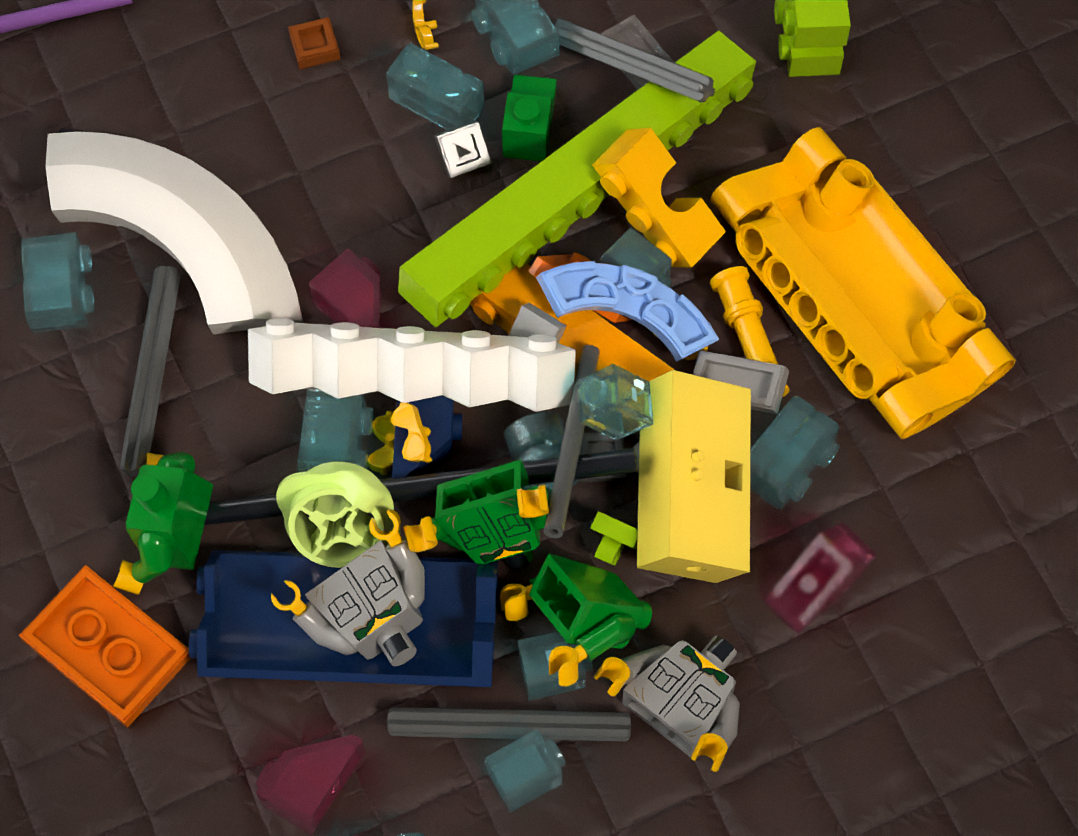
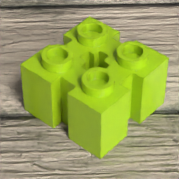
[774,0,851,77]

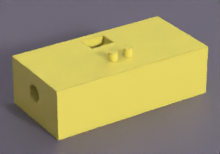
[637,370,751,583]

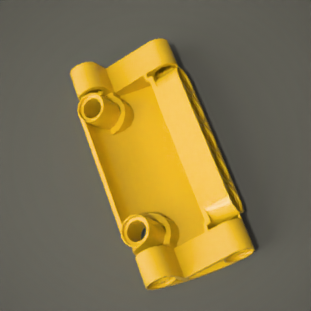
[710,127,1016,439]

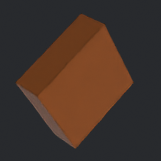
[288,17,341,70]

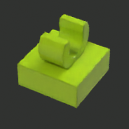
[590,511,638,566]

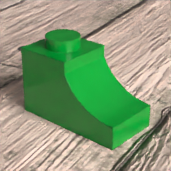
[502,75,557,162]

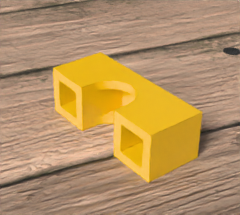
[592,128,726,268]

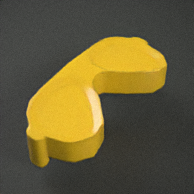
[412,0,439,50]
[390,402,432,463]
[367,411,395,475]

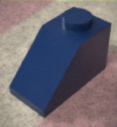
[392,395,463,478]

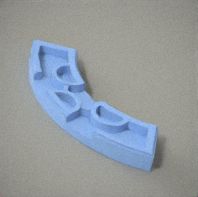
[536,261,719,362]

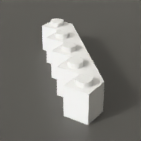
[248,318,575,412]

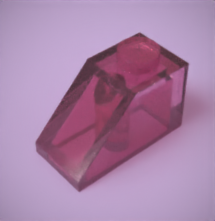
[309,248,383,328]
[764,522,877,633]
[256,734,366,835]

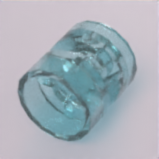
[504,412,580,491]

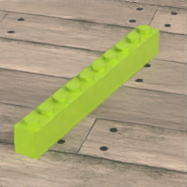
[398,30,756,327]

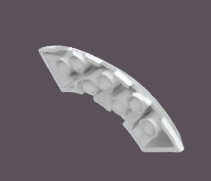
[45,132,303,335]

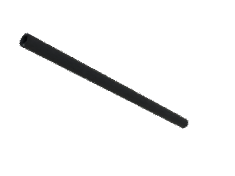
[204,448,638,526]

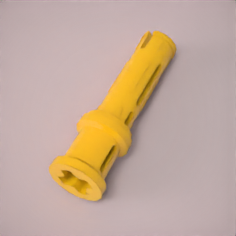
[709,266,790,397]

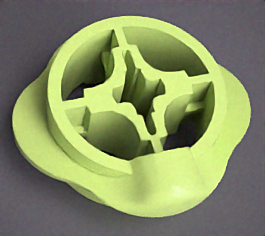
[276,462,401,568]

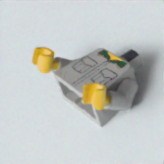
[271,509,425,666]
[594,635,740,772]

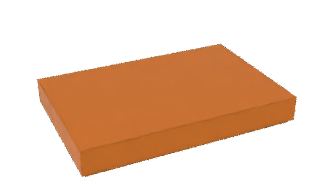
[19,565,191,728]

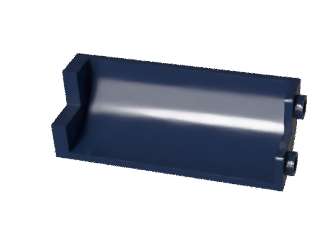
[189,550,498,687]

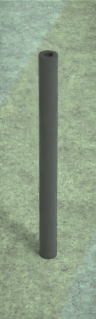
[543,345,600,538]

